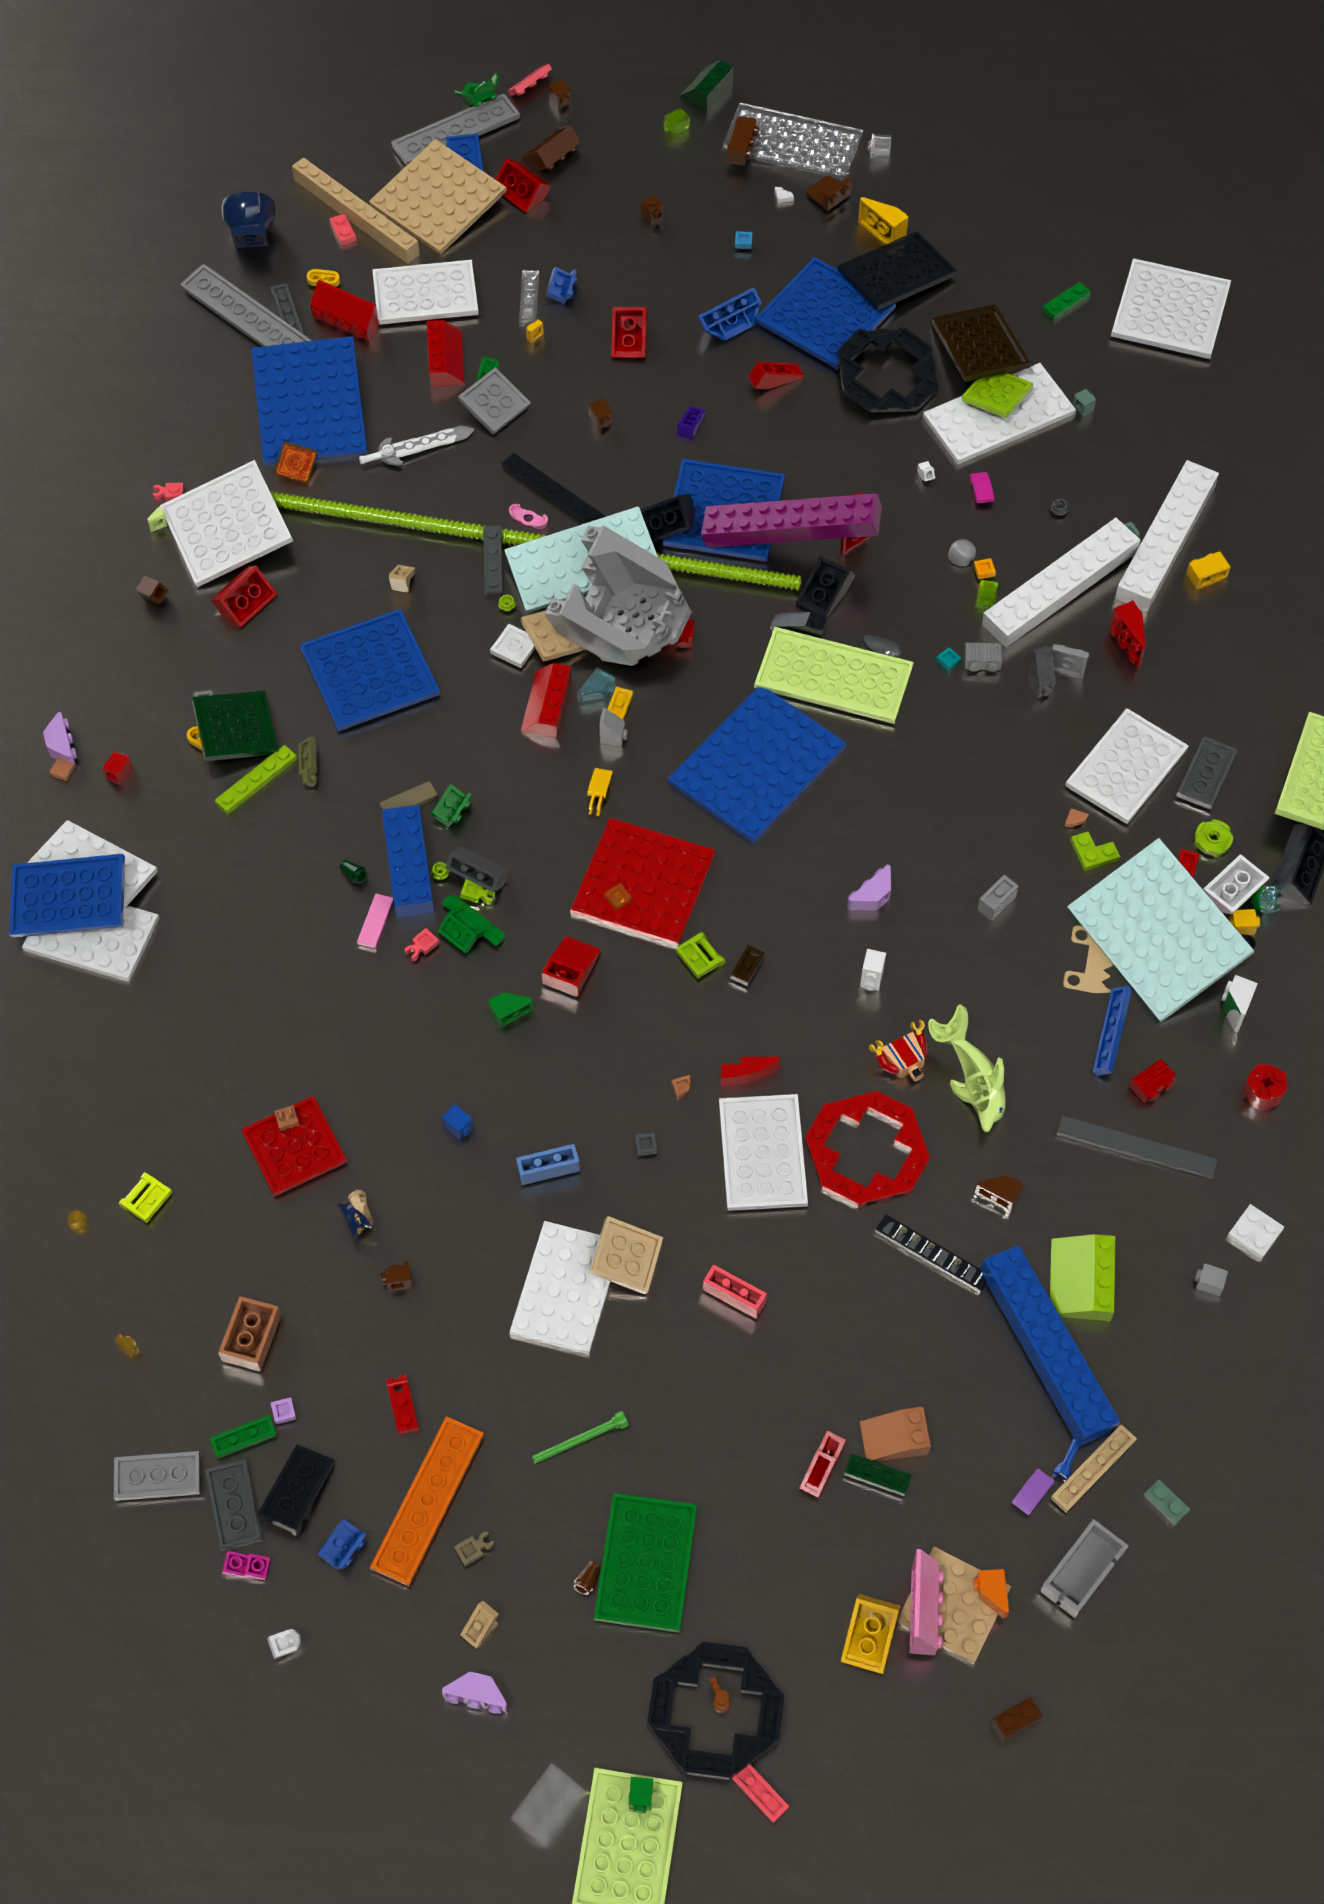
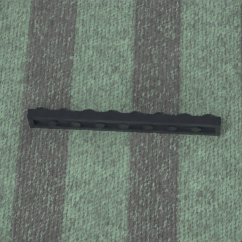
[502,453,607,524]

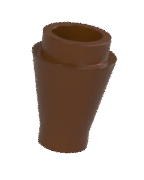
[573,1561,600,1595]

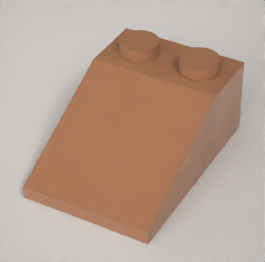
[860,1407,931,1462]

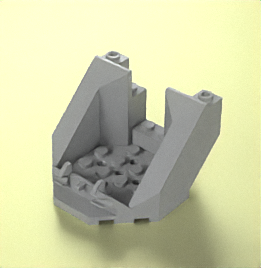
[544,526,691,666]

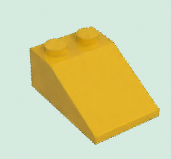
[858,197,909,245]
[841,1594,901,1674]

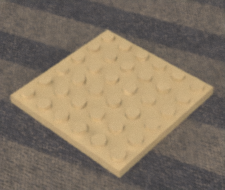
[369,139,507,255]

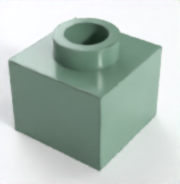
[1073,389,1096,416]

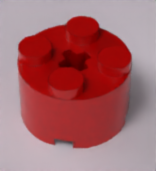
[1243,1064,1287,1110]

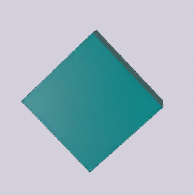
[936,647,962,671]

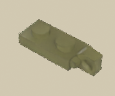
[298,736,317,787]

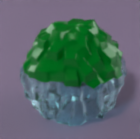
[1251,885,1282,915]

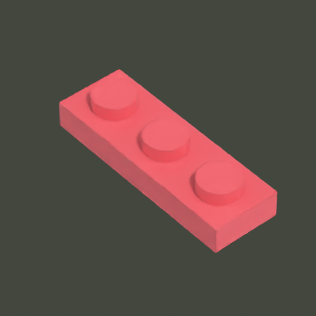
[507,63,552,96]
[731,1765,789,1824]

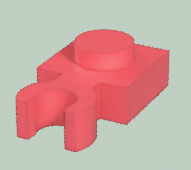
[153,483,184,501]
[404,928,439,961]

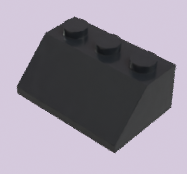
[640,494,695,543]

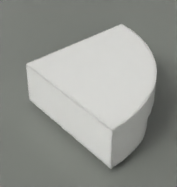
[775,187,794,203]

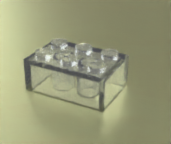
[510,1763,590,1848]

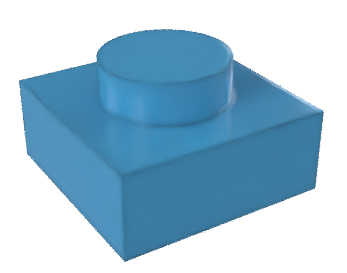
[735,231,753,249]

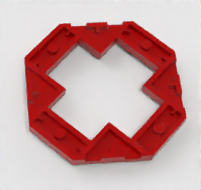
[805,1091,930,1207]

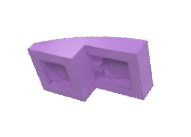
[1012,1468,1055,1515]

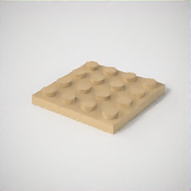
[897,1546,1011,1664]

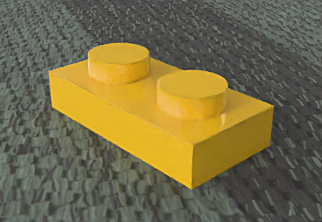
[608,687,633,720]

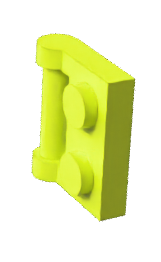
[118,1172,172,1223]

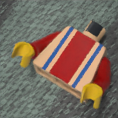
[869,1020,927,1081]

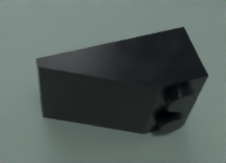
[796,556,856,617]

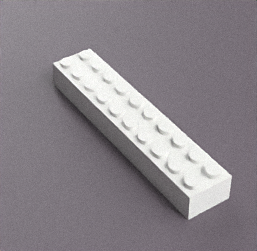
[1115,460,1219,612]
[982,518,1140,648]

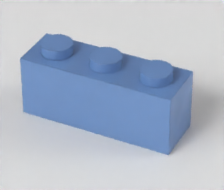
[516,1144,580,1185]

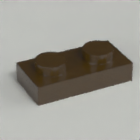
[730,945,765,986]

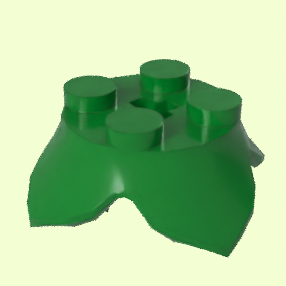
[455,73,499,107]

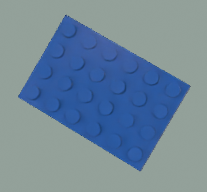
[9,853,125,938]

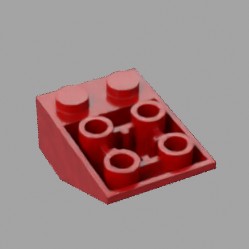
[1109,600,1145,669]
[542,936,601,997]

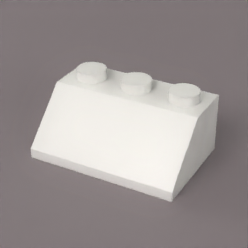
[1203,854,1270,914]

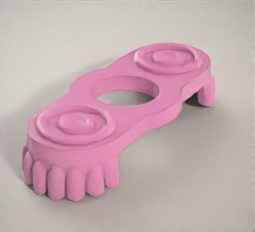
[509,504,548,529]

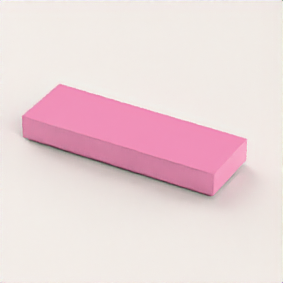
[357,894,394,949]

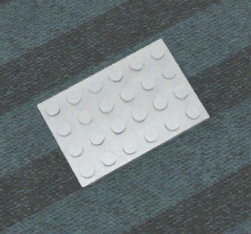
[372,260,479,325]
[1065,708,1189,824]
[27,820,158,909]
[22,906,159,982]
[719,1094,808,1211]
[510,1221,611,1354]

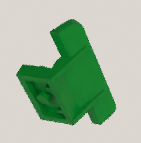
[437,895,505,953]

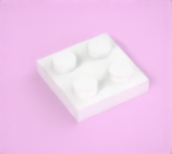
[490,624,536,668]
[1227,1204,1284,1260]

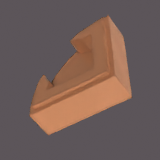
[1065,808,1089,828]
[671,1075,691,1100]

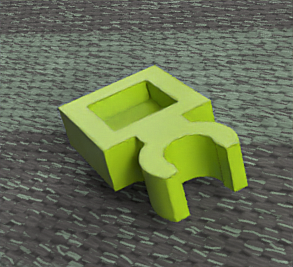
[460,879,495,905]

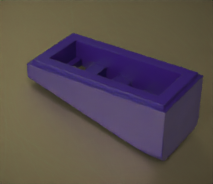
[677,406,706,439]

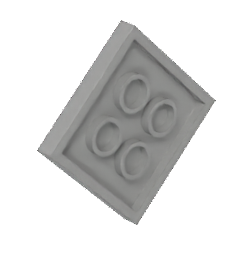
[458,367,531,435]

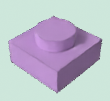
[271,1397,296,1424]

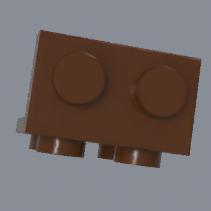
[806,175,852,211]

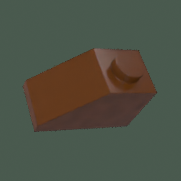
[975,1175,1024,1212]

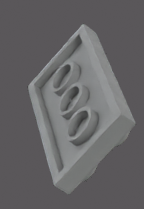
[114,1451,200,1501]

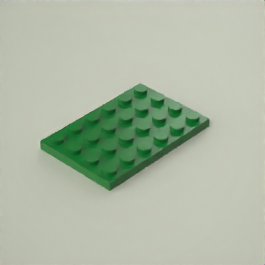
[594,1493,697,1633]

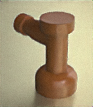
[709,1677,731,1713]

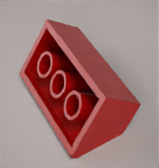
[310,280,379,341]
[426,320,465,387]
[521,663,572,738]

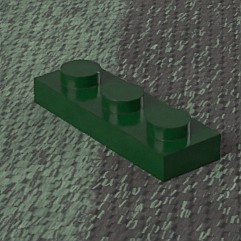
[844,1453,911,1496]

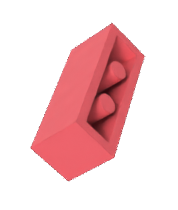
[703,1265,767,1319]

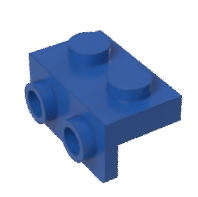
[546,267,577,304]
[316,1518,366,1569]

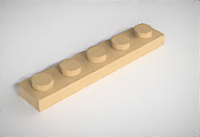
[1050,1425,1137,1513]

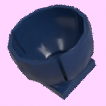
[221,192,275,248]

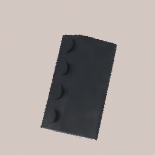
[1272,824,1324,905]

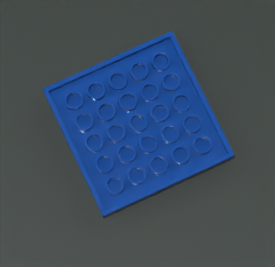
[755,257,896,369]
[663,459,785,562]
[300,609,440,731]

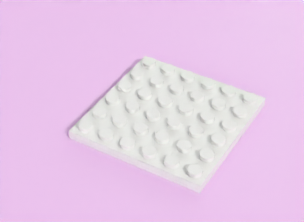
[1111,258,1231,359]
[160,460,293,587]

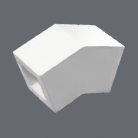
[917,461,935,481]

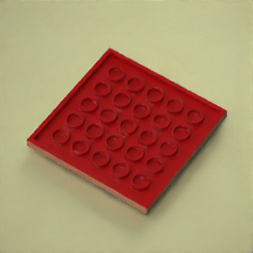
[570,818,715,947]

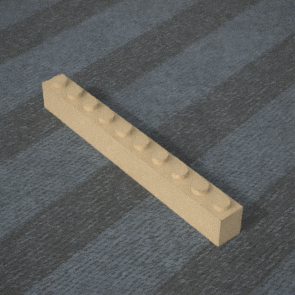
[292,157,420,264]

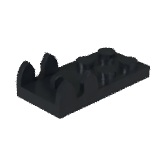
[257,1444,335,1537]

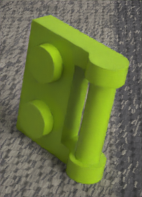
[676,932,726,979]

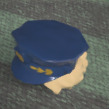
[338,1190,373,1239]

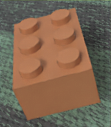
[218,1296,281,1372]

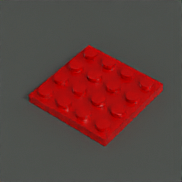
[241,1096,347,1197]

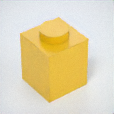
[1229,909,1260,935]

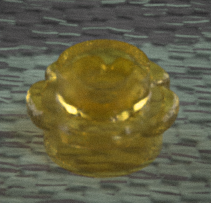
[67,1211,87,1230]

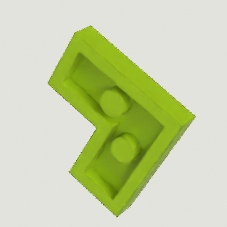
[1070,832,1120,871]

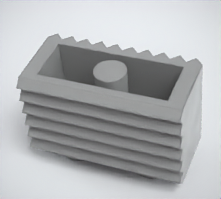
[964,642,1002,672]

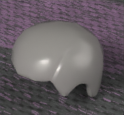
[948,539,976,566]

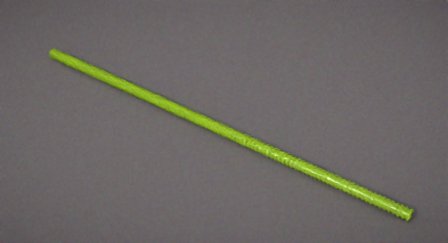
[270,491,802,591]

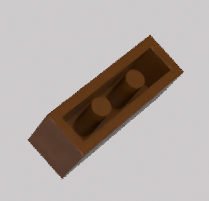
[726,116,759,166]

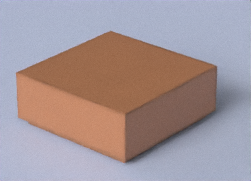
[49,758,75,781]

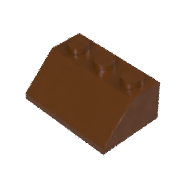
[521,125,581,171]

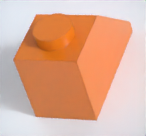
[973,1569,1009,1618]

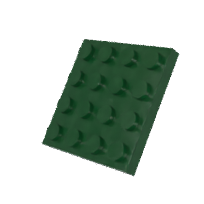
[192,691,279,761]

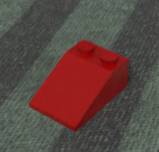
[611,307,648,358]

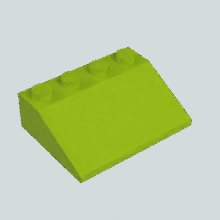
[1050,1234,1115,1321]

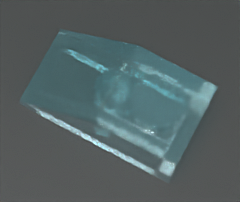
[577,668,617,705]

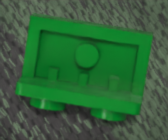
[430,784,472,827]

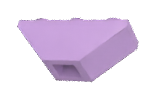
[43,712,77,766]
[847,864,891,911]
[442,1672,508,1714]

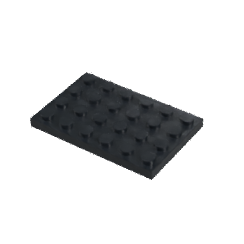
[838,231,957,311]

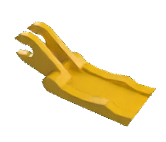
[587,768,613,816]

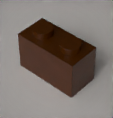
[991,1697,1043,1744]

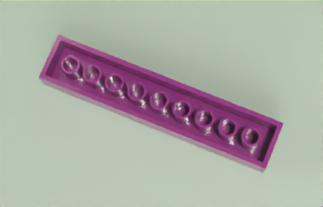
[701,493,882,548]

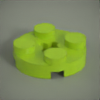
[1194,820,1233,857]

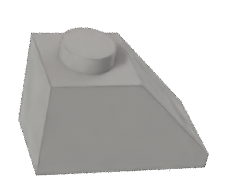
[599,708,628,747]

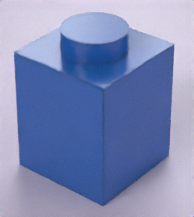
[441,1104,473,1140]

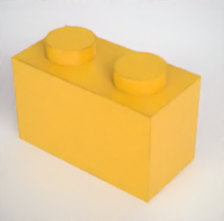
[1186,551,1230,589]

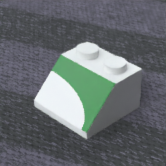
[1221,975,1258,1033]

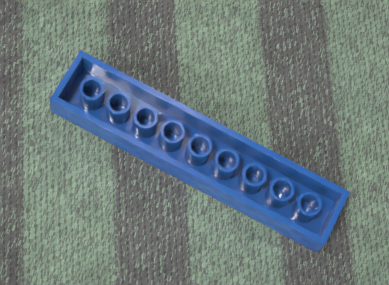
[979,1245,1120,1447]

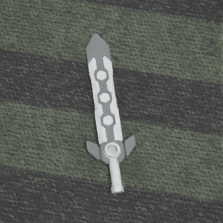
[359,426,474,466]

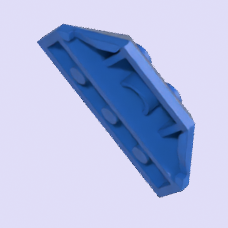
[697,287,762,341]

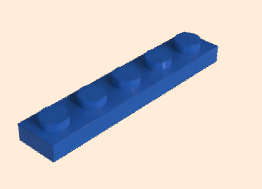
[1092,986,1132,1076]

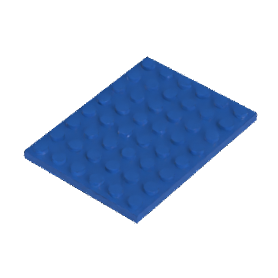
[251,336,367,466]
[668,687,846,844]

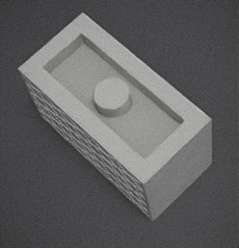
[978,875,1019,921]

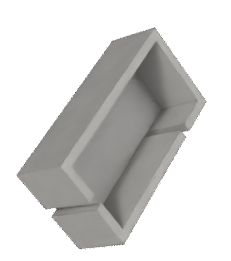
[1040,1519,1129,1618]

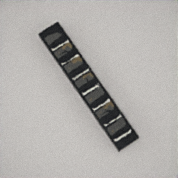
[875,1214,987,1293]

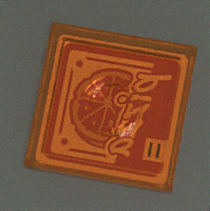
[274,441,318,484]

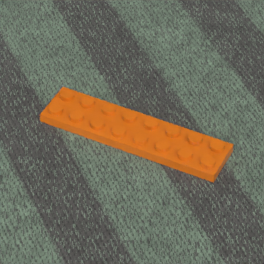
[370,1416,484,1586]

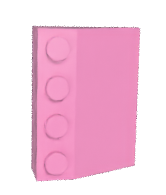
[909,1549,943,1655]

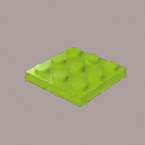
[962,373,1033,418]

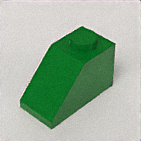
[488,992,534,1027]

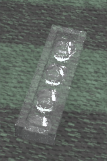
[519,270,539,326]

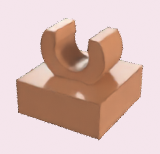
[274,1105,299,1131]

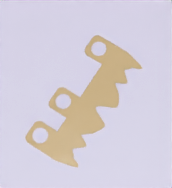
[1063,926,1113,993]

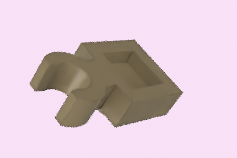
[454,1531,495,1567]

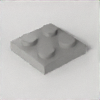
[1052,644,1089,679]

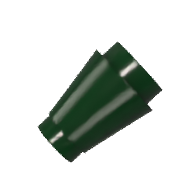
[339,860,367,884]

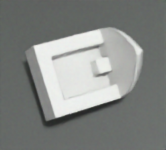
[267,1629,301,1659]

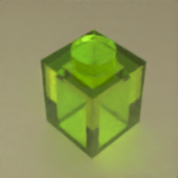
[664,108,689,137]
[975,579,998,610]

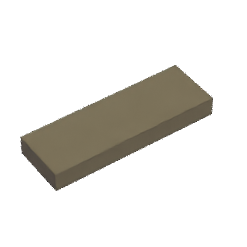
[379,781,438,810]

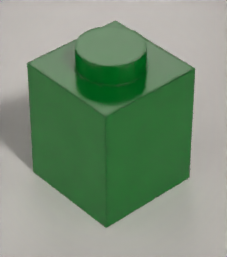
[629,1777,653,1814]

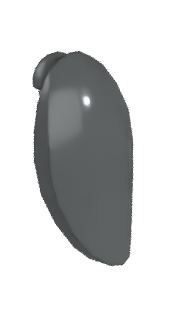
[864,635,901,658]

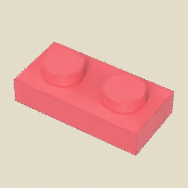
[329,214,356,246]

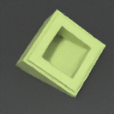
[147,507,168,532]

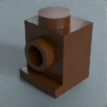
[381,1261,413,1291]

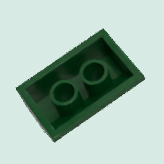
[680,61,733,110]

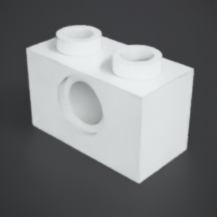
[860,949,886,991]

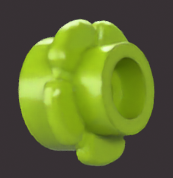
[498,595,516,612]
[431,862,450,880]

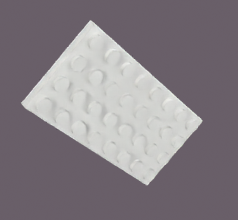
[923,363,1076,465]

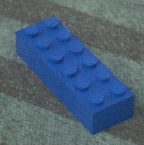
[382,805,434,918]

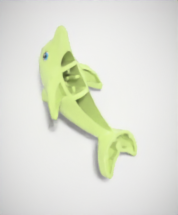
[928,1004,1006,1132]

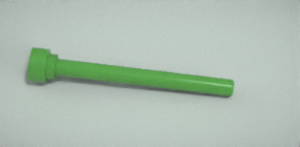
[532,1411,629,1464]

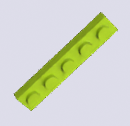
[215,745,297,815]

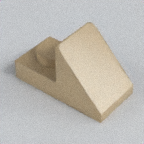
[389,565,415,593]
[460,1601,499,1649]

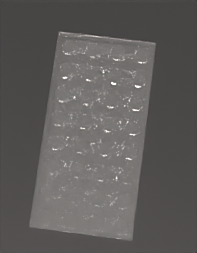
[721,103,863,180]

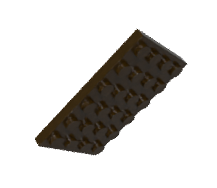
[932,304,1030,382]

